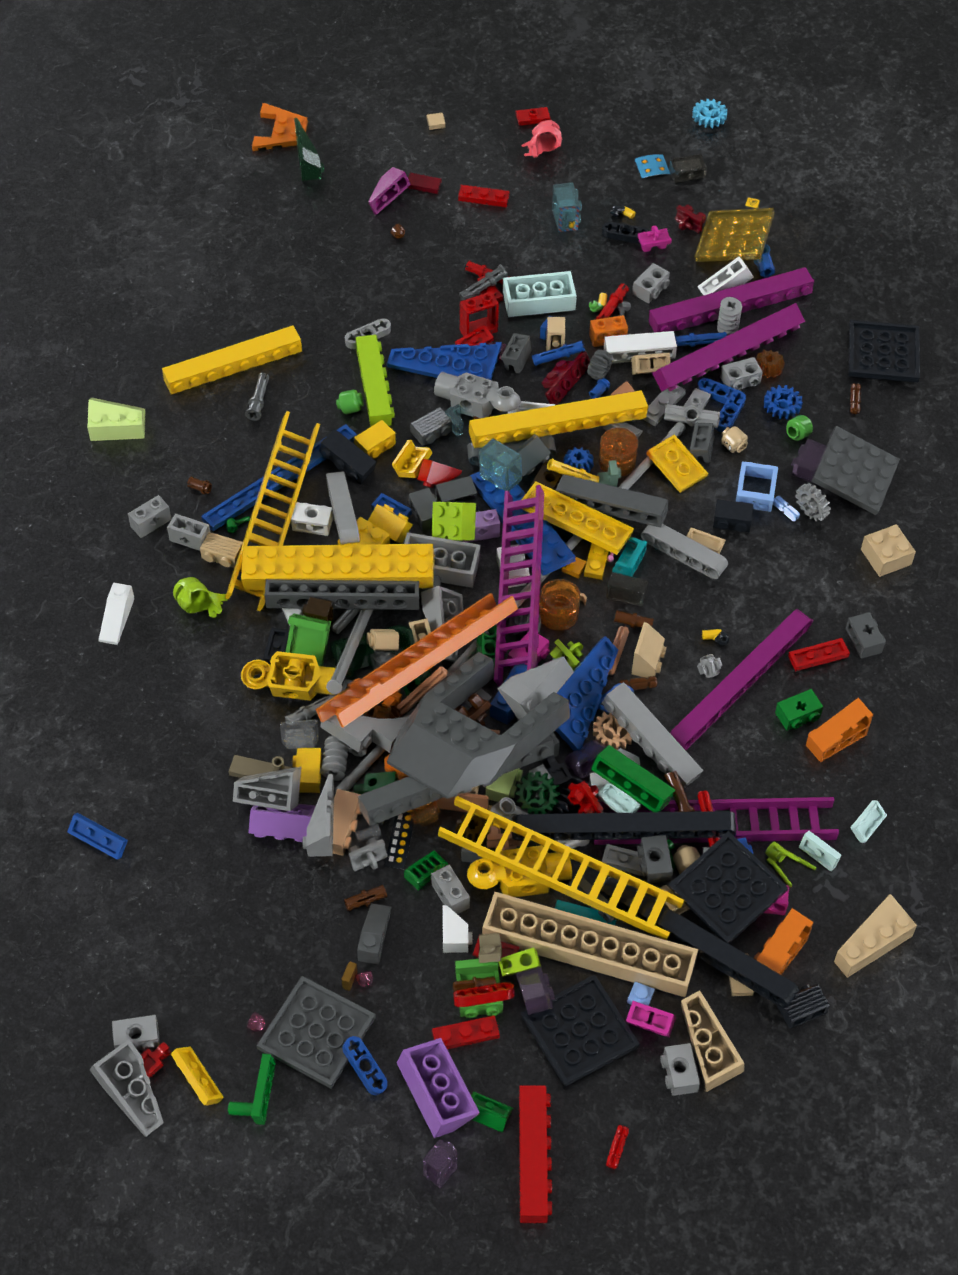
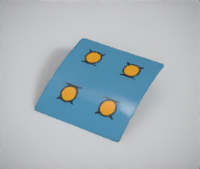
[635,154,670,178]

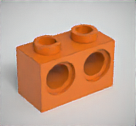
[589,315,628,347]

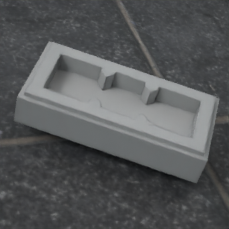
[683,388,711,419]

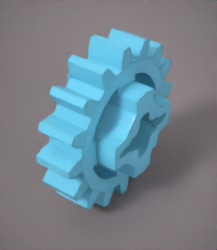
[692,99,727,128]

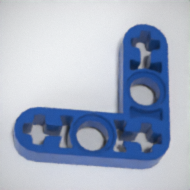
[697,378,746,432]

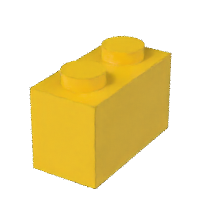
[354,420,396,459]
[368,504,413,543]
[293,748,322,793]

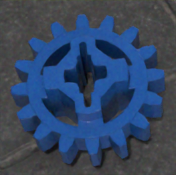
[764,385,803,419]

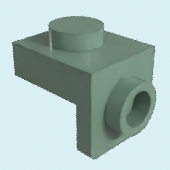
[597,460,621,487]

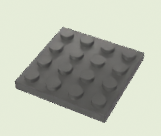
[811,426,900,515]
[257,976,376,1089]

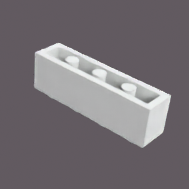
[604,331,677,363]

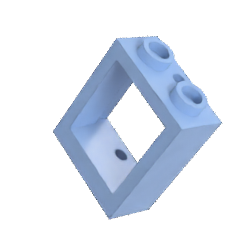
[736,461,778,512]

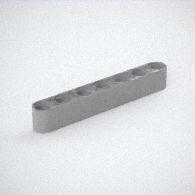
[326,471,360,545]

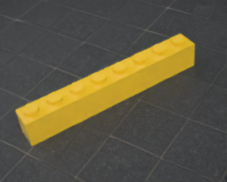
[162,326,302,394]

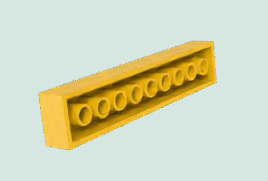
[241,544,435,590]

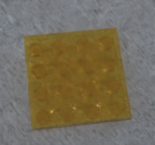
[695,208,775,262]

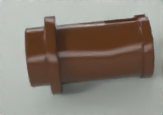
[187,476,212,494]

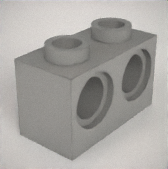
[632,263,670,304]
[720,357,763,390]

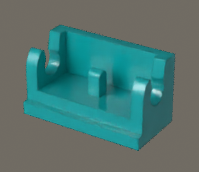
[612,537,647,579]

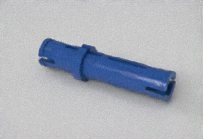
[675,332,727,347]
[532,340,585,366]

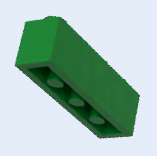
[591,745,675,812]

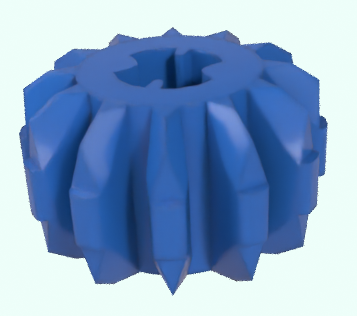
[563,447,594,473]

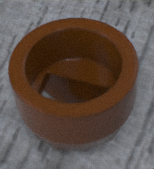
[390,223,405,239]

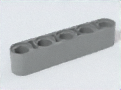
[641,524,728,579]

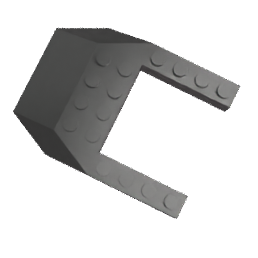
[387,652,570,799]

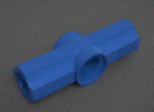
[748,232,775,278]

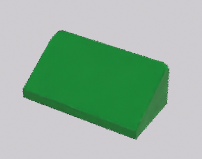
[471,1091,513,1132]

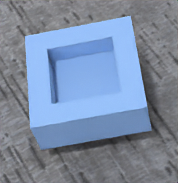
[627,982,655,1006]

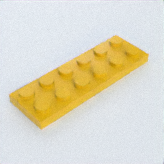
[522,482,634,555]

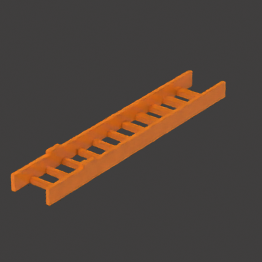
[316,593,518,727]

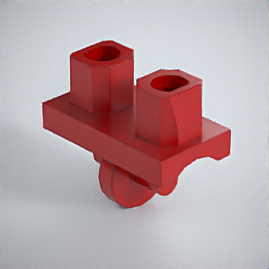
[567,781,604,813]

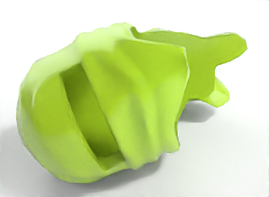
[173,577,228,618]

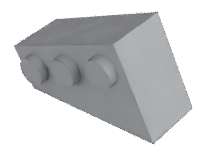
[233,767,301,811]

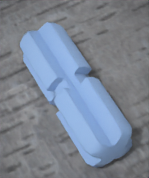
[773,496,800,521]

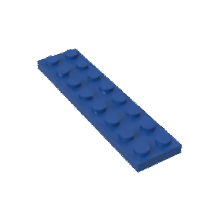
[470,462,575,576]

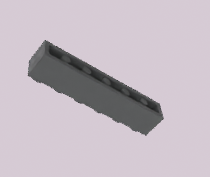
[556,474,668,528]

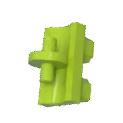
[549,639,584,671]

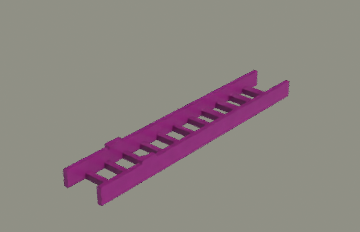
[494,485,544,687]
[594,797,839,845]

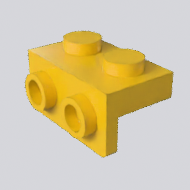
[392,440,433,478]

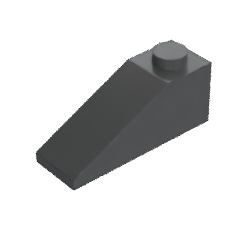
[357,903,392,965]

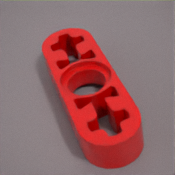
[453,982,515,1007]

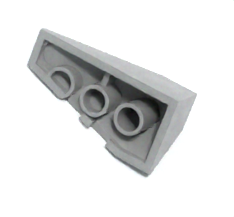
[421,586,464,663]
[303,774,334,857]
[90,1039,164,1137]

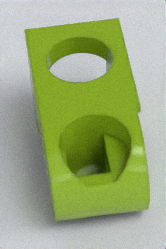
[498,947,541,977]

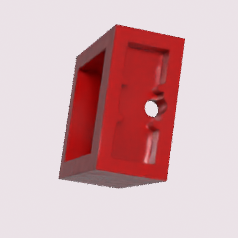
[460,291,499,336]

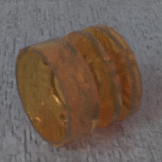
[599,428,638,476]
[539,579,580,630]

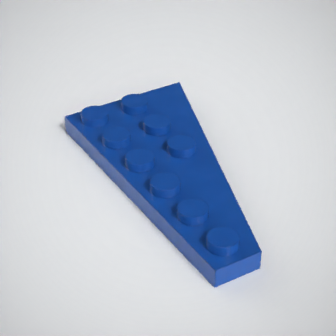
[387,342,502,380]
[555,636,618,755]

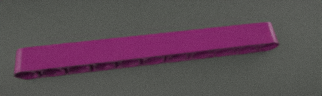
[670,609,813,751]

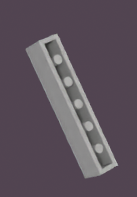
[602,682,703,789]

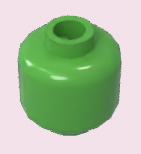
[336,389,364,414]
[786,415,813,441]

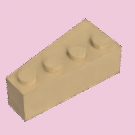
[834,894,917,978]
[681,991,744,1092]

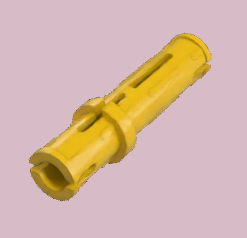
[547,459,599,483]

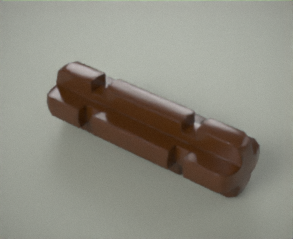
[850,383,861,414]
[619,676,658,690]

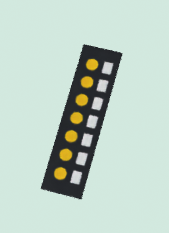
[384,808,417,869]

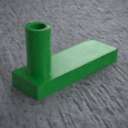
[228,1054,276,1125]

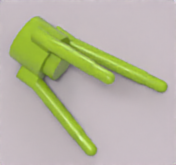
[765,841,817,887]

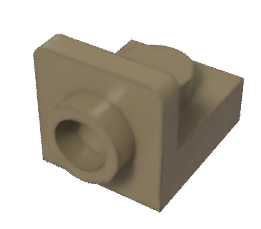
[478,933,502,963]

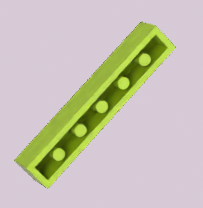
[356,334,395,427]

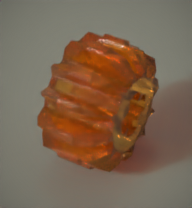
[756,349,785,378]

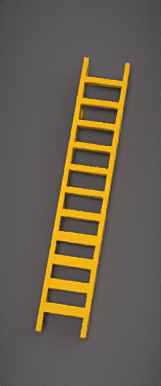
[225,411,320,612]
[438,796,684,940]

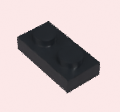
[263,627,289,664]

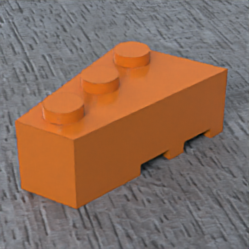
[806,698,873,762]
[753,908,813,975]

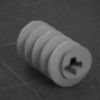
[717,297,742,336]
[320,735,349,781]

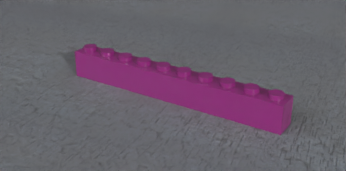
[648,267,814,333]
[652,303,805,392]

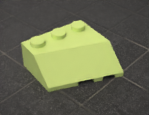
[87,398,145,441]

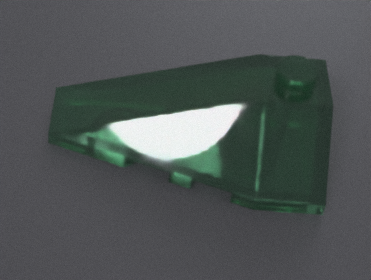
[294,118,324,181]

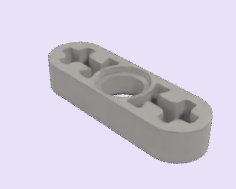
[345,319,391,349]

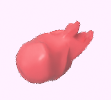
[522,120,562,158]

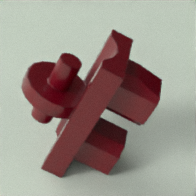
[675,204,706,234]

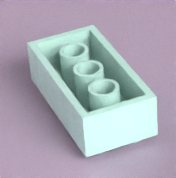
[503,271,577,317]

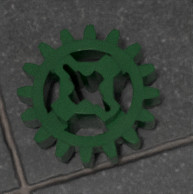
[515,771,560,814]

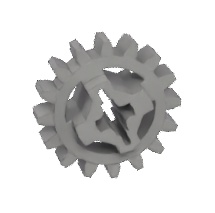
[795,483,831,521]

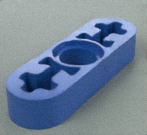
[342,1036,388,1095]

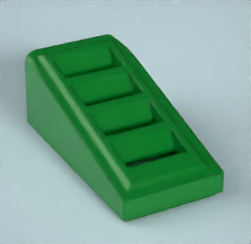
[404,851,448,891]

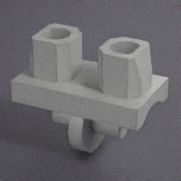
[348,837,388,871]

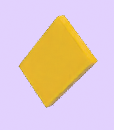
[646,434,709,493]

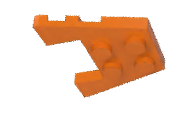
[252,103,308,151]

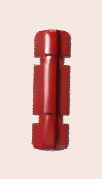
[606,1125,629,1169]

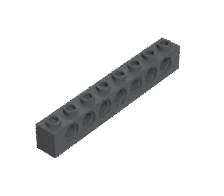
[265,579,420,610]

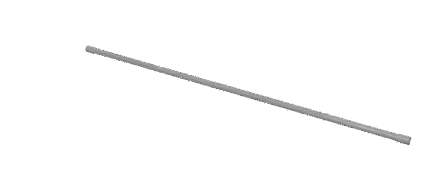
[335,422,686,792]

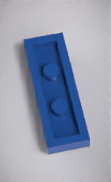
[67,813,128,860]

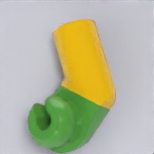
[589,293,608,312]

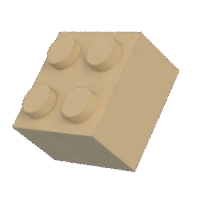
[861,524,916,577]

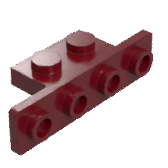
[541,351,590,405]

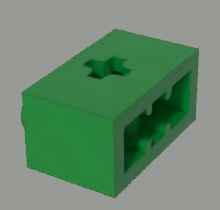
[775,689,823,731]

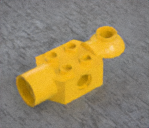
[241,651,336,701]
[467,845,572,897]

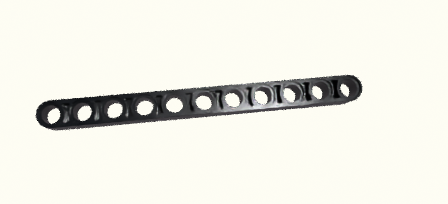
[512,811,737,841]
[600,875,800,1008]

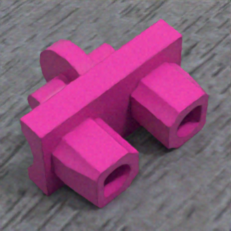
[638,225,672,252]

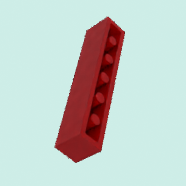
[519,1085,552,1223]

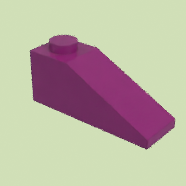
[368,167,411,215]

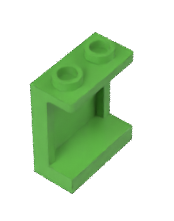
[286,613,331,666]
[455,959,503,1018]

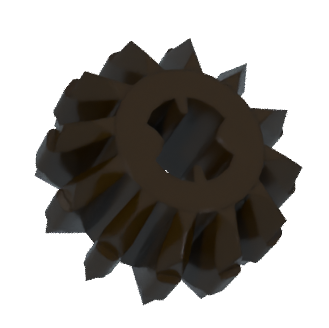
[455,814,489,845]

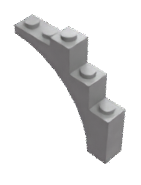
[320,714,409,753]

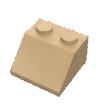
[632,622,667,678]

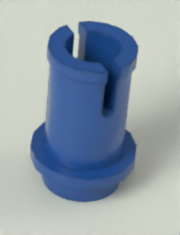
[589,378,610,399]

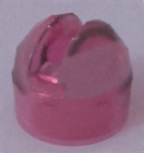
[355,970,373,987]
[247,1012,265,1032]

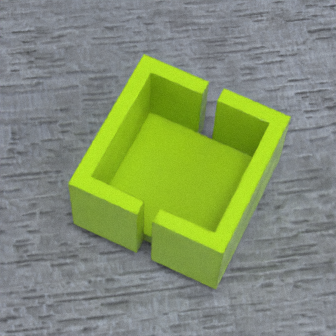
[432,502,476,540]

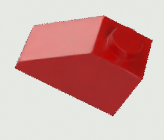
[417,459,462,488]

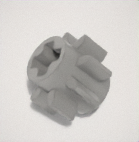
[697,654,722,678]

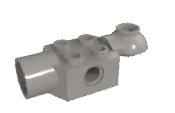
[434,372,521,418]

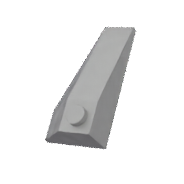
[497,657,574,720]

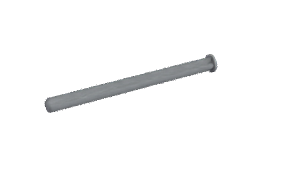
[326,609,373,694]

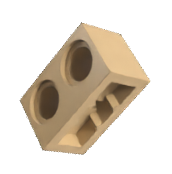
[631,353,670,375]

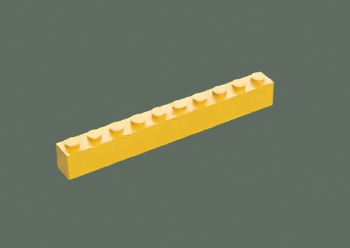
[469,390,648,448]

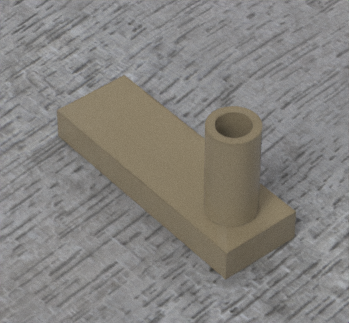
[229,755,292,778]

